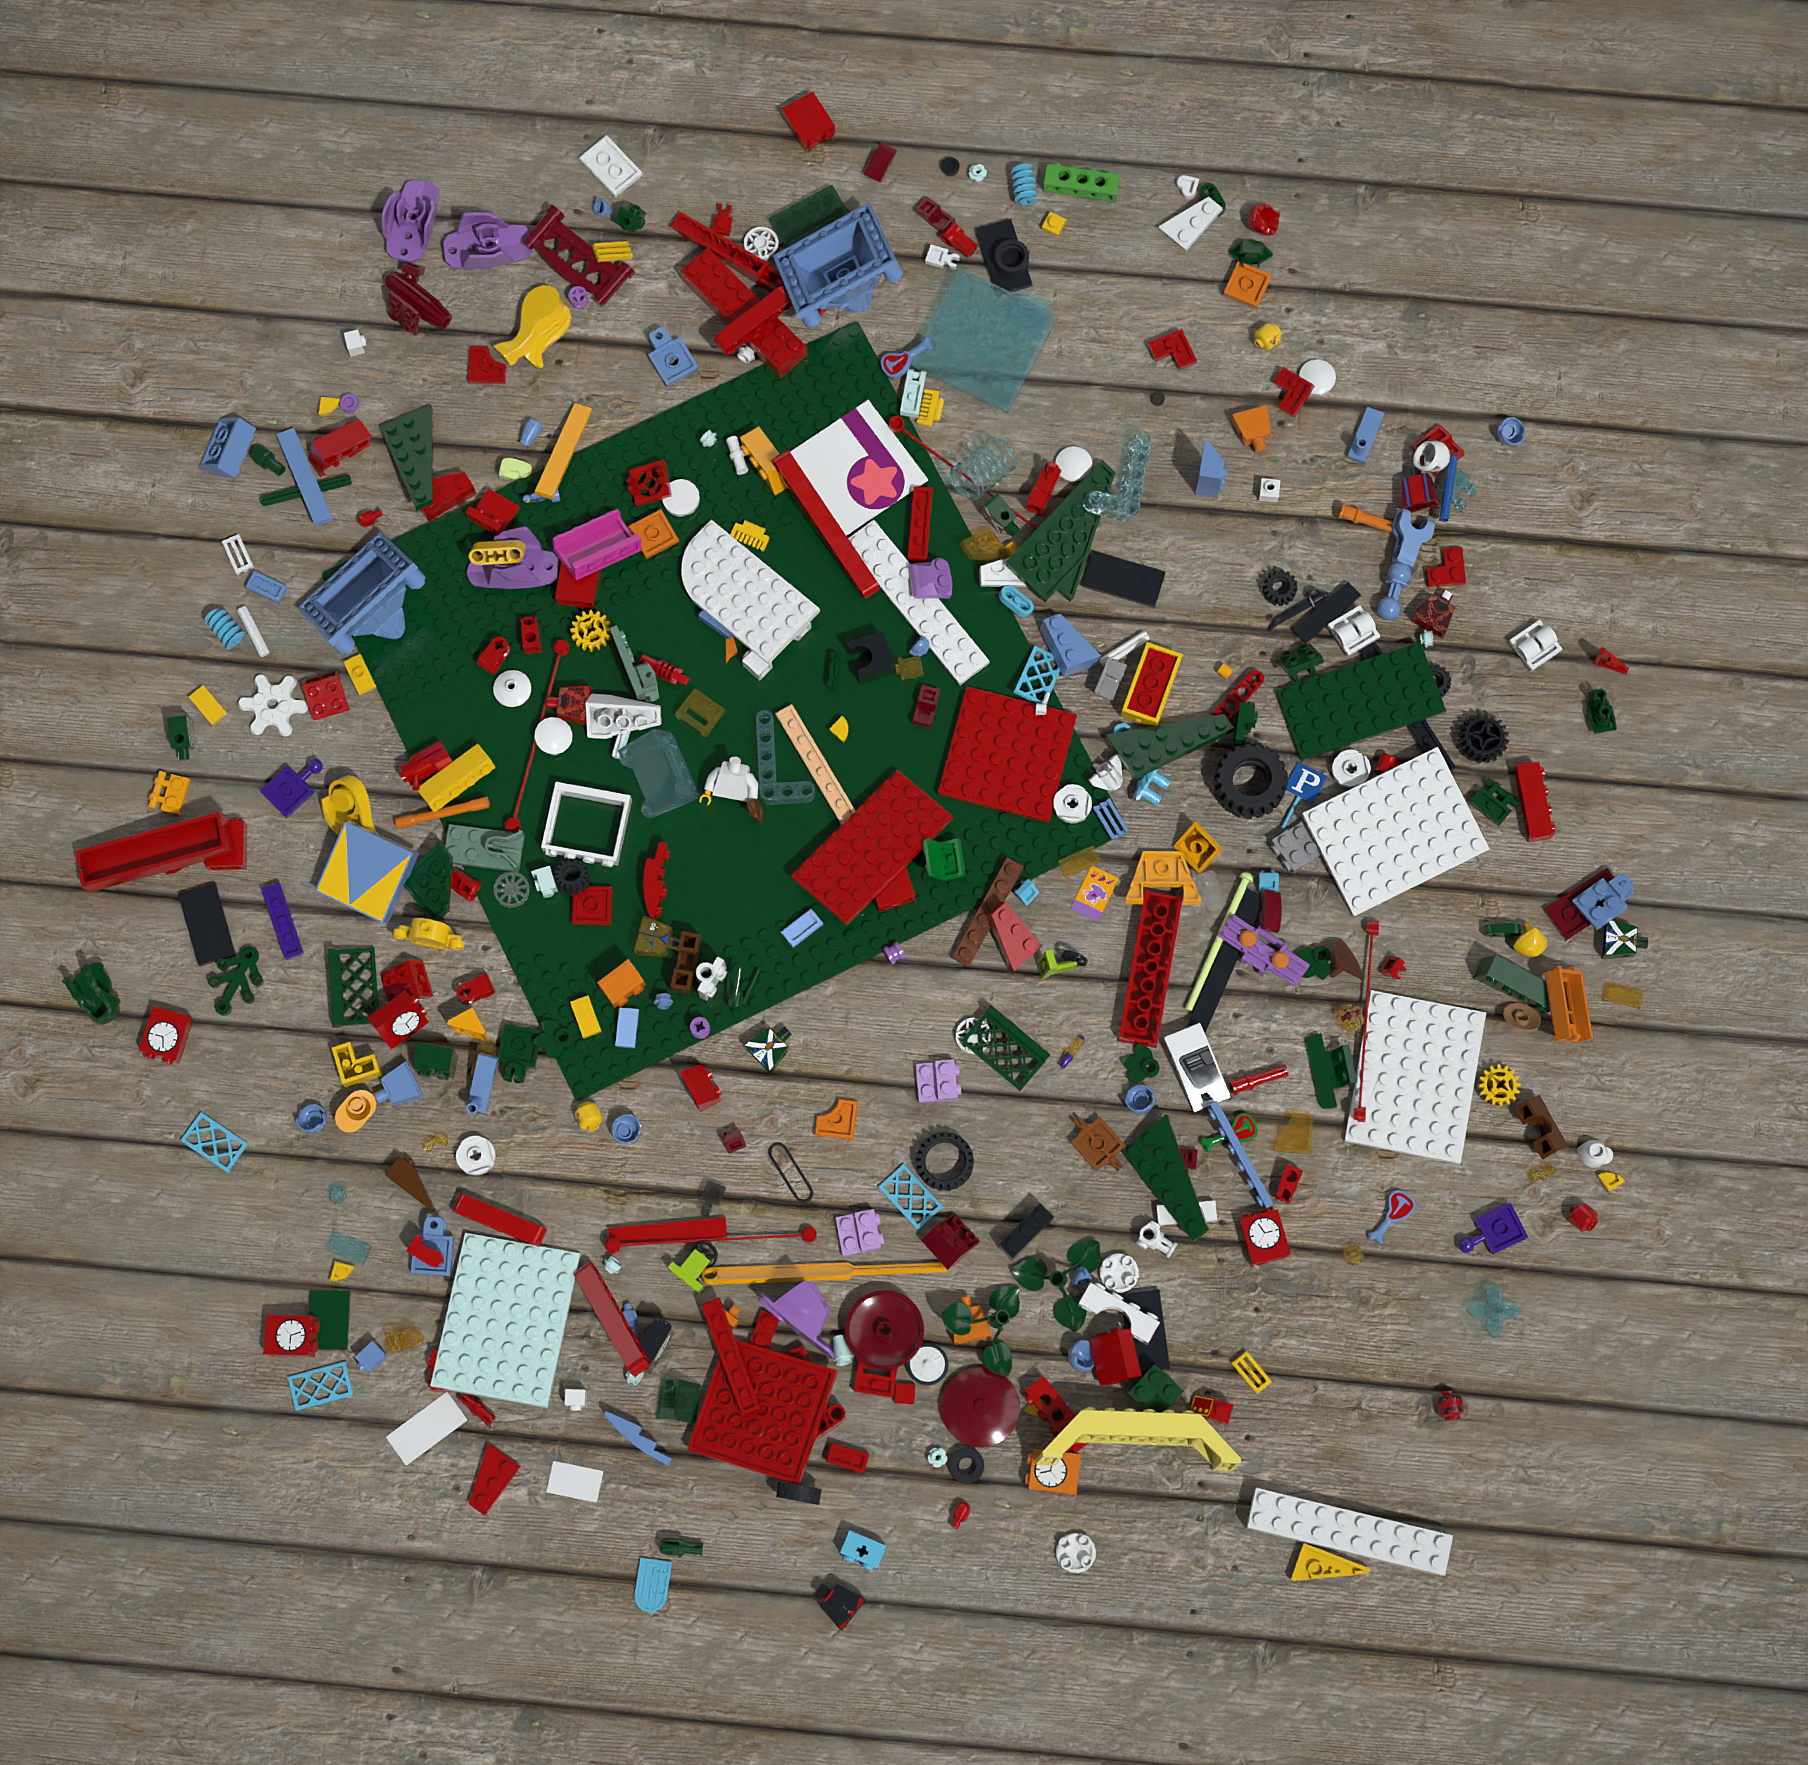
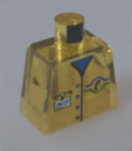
[634,916,680,957]

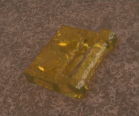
[675,688,726,738]

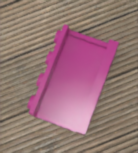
[553,509,641,580]

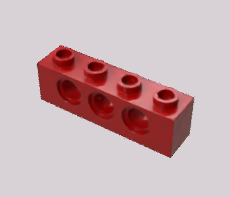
[1024,1376,1088,1454]

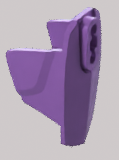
[382,180,439,263]
[443,212,533,270]
[467,527,559,589]
[757,1281,835,1359]

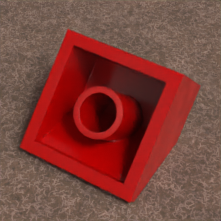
[680,1065,722,1112]

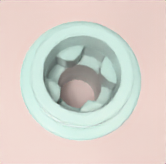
[832,1335,853,1366]

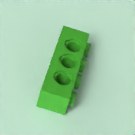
[1043,163,1120,203]

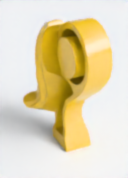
[493,285,572,368]
[321,775,393,841]

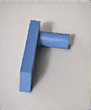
[1347,407,1385,464]
[466,1052,499,1114]

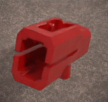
[1025,461,1061,516]
[399,741,452,791]

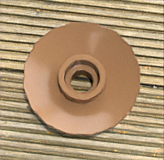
[1503,1003,1541,1032]

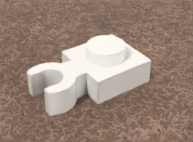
[925,245,960,270]

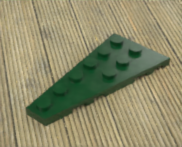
[380,404,434,511]
[1106,714,1234,780]
[1122,1114,1209,1242]

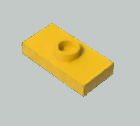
[344,654,376,696]

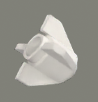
[1089,754,1123,791]

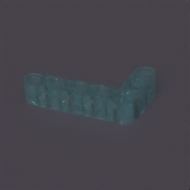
[1082,431,1151,522]
[756,710,816,805]

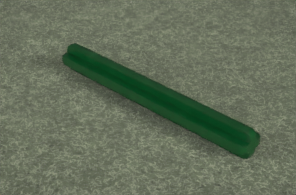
[260,474,352,507]

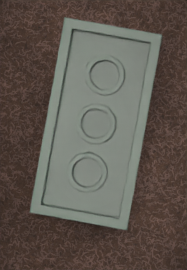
[610,625,659,703]
[445,824,525,873]

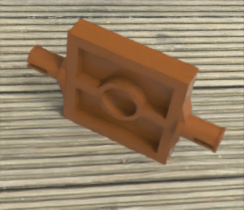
[1071,1117,1126,1172]

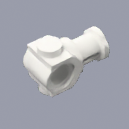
[1136,1220,1178,1259]

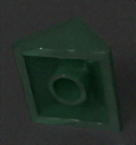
[656,1379,701,1424]

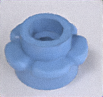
[654,993,673,1010]

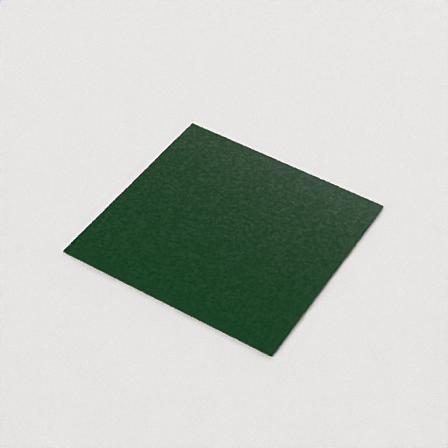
[322,322,1125,1101]

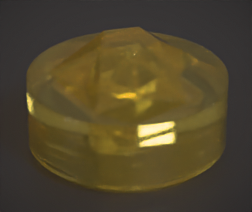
[1343,1245,1364,1266]

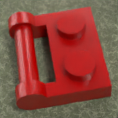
[854,1361,898,1398]

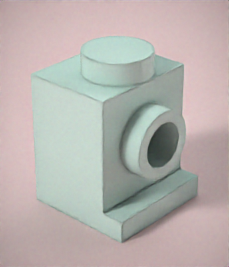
[531,866,558,898]

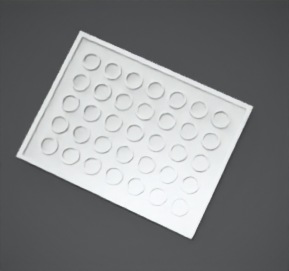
[1301,747,1490,917]
[1344,990,1486,1164]

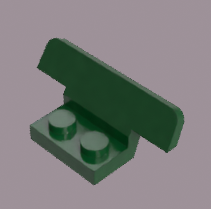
[1306,1033,1357,1109]

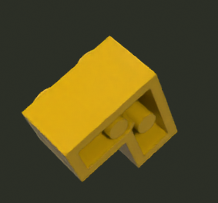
[332,1042,383,1088]

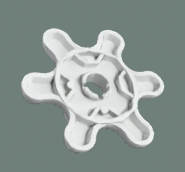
[238,674,309,737]

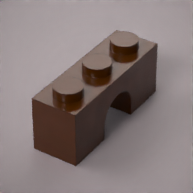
[670,931,702,995]
[1514,1095,1568,1160]

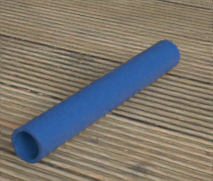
[1439,456,1458,522]

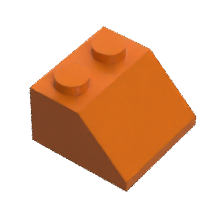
[597,959,646,1008]

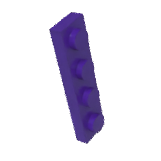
[262,882,304,960]

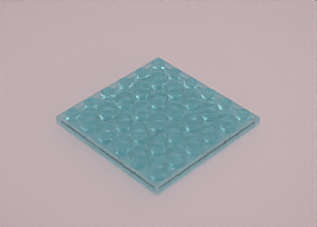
[910,268,1058,414]

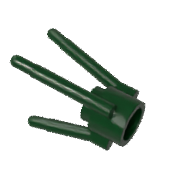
[725,967,760,1009]

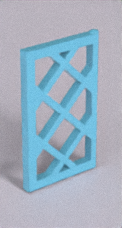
[1013,646,1060,704]
[180,1112,249,1173]
[878,1163,944,1230]
[287,1361,354,1411]

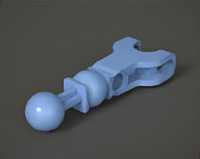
[1377,508,1435,621]

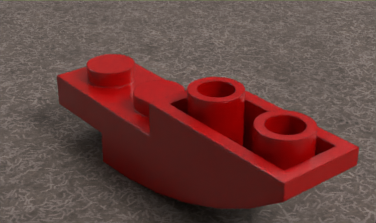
[644,842,670,922]

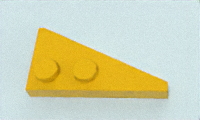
[1290,1543,1370,1581]

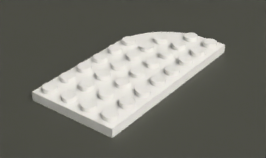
[681,520,820,665]

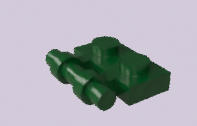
[1469,778,1519,826]

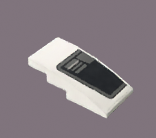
[1164,1023,1230,1112]

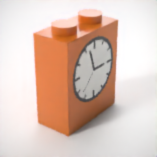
[1025,1448,1081,1496]

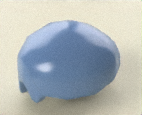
[1497,417,1526,446]
[1125,1084,1155,1114]
[296,1104,327,1133]
[611,1114,642,1144]
[1068,1340,1095,1372]

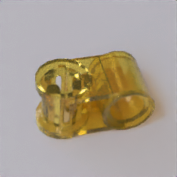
[384,1329,424,1353]

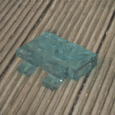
[1437,467,1478,512]

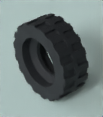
[776,1481,822,1505]

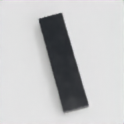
[1292,582,1361,644]

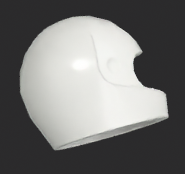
[1413,441,1450,472]

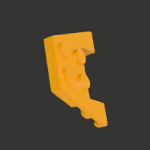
[1125,851,1201,905]

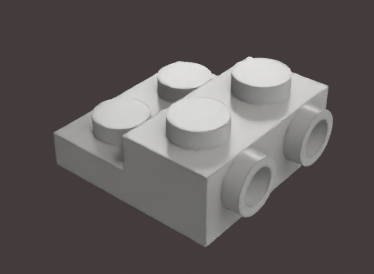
[1270,821,1322,874]

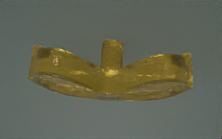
[422,1134,448,1152]
[1529,1164,1556,1183]

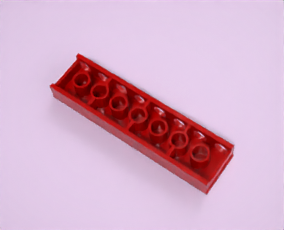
[1118,890,1183,1048]

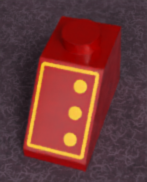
[1189,1394,1234,1426]

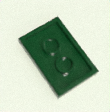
[309,1290,351,1350]

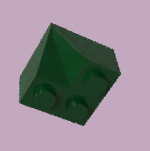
[413,1043,459,1080]
[1126,1363,1184,1413]

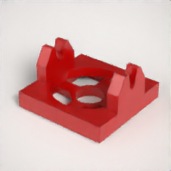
[627,460,672,506]

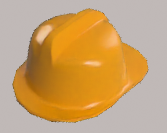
[335,1090,376,1133]

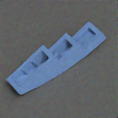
[604,1411,673,1467]

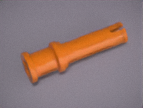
[1338,502,1393,534]

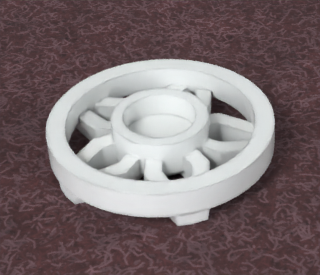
[744,227,779,260]
[955,1018,992,1054]

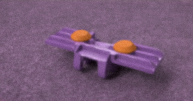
[1217,914,1310,987]

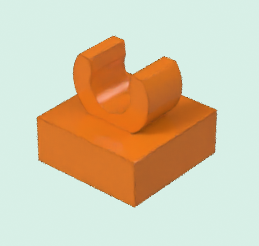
[725,1305,741,1329]

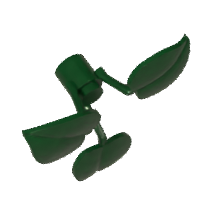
[1011,1240,1101,1332]
[941,1286,1020,1377]

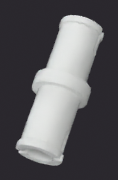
[726,436,748,475]

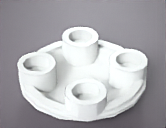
[1299,359,1336,396]
[1056,446,1092,483]
[534,717,572,755]
[1100,1253,1139,1293]
[1056,1533,1096,1573]

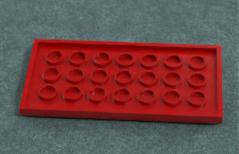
[791,770,953,925]

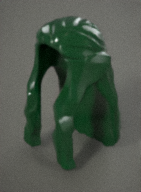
[62,962,121,1025]

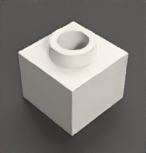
[344,329,367,357]
[1259,478,1280,503]
[565,1389,587,1411]

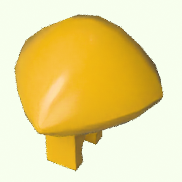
[1513,923,1548,957]

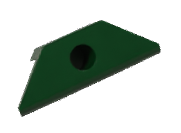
[1229,240,1273,268]

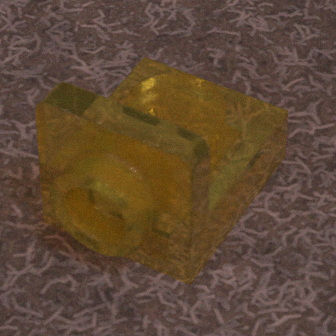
[895,656,924,680]

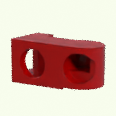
[521,616,542,654]
[1275,1164,1303,1204]
[406,1234,444,1268]

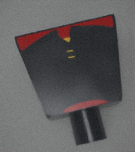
[815,1583,866,1631]

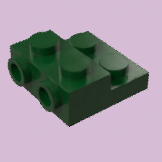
[1233,701,1258,747]

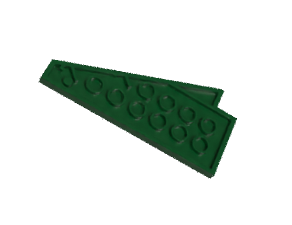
[1004,460,1116,602]

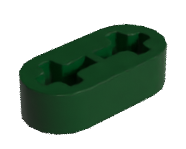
[1200,183,1226,217]
[1484,923,1522,937]

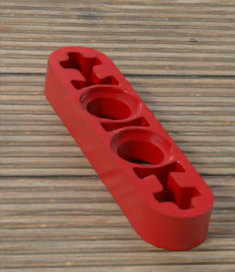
[1211,670,1265,721]

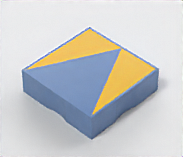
[315,821,419,923]

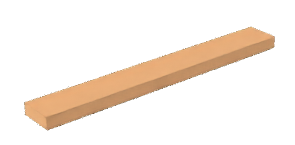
[775,704,855,825]

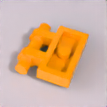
[148,771,191,816]

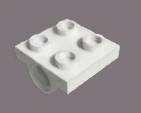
[1328,606,1380,657]
[1509,620,1563,672]
[696,957,727,1001]

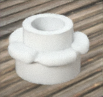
[737,347,755,364]

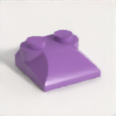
[908,558,952,599]

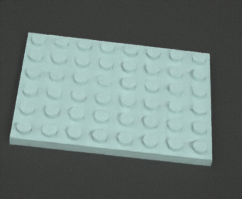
[430,1233,581,1408]

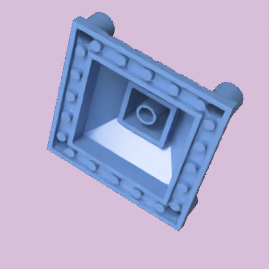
[773,202,903,328]
[297,532,426,654]

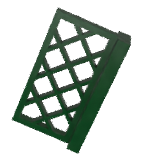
[328,947,379,1028]
[961,1005,1050,1091]

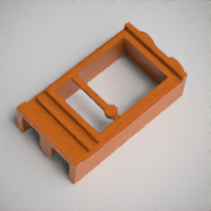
[1543,966,1593,1043]

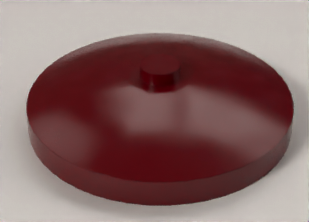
[845,1290,924,1370]
[941,1367,1020,1448]

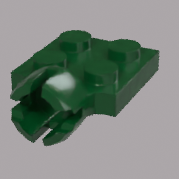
[498,1024,543,1083]

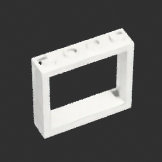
[541,782,632,867]

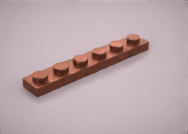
[952,857,1024,968]

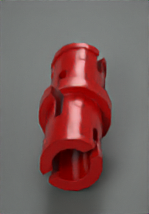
[458,1393,496,1426]

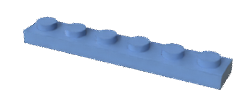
[1208,1101,1274,1208]

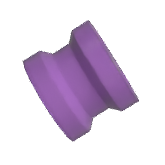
[569,286,588,309]
[883,941,905,965]
[690,1017,710,1039]

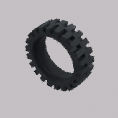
[916,1132,974,1191]

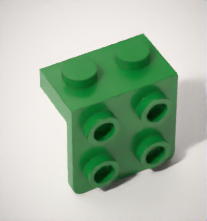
[922,838,966,881]

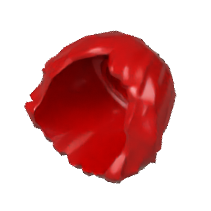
[1248,203,1280,236]

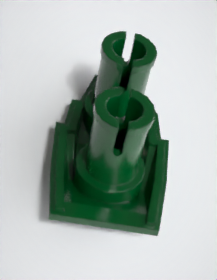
[1586,689,1617,734]

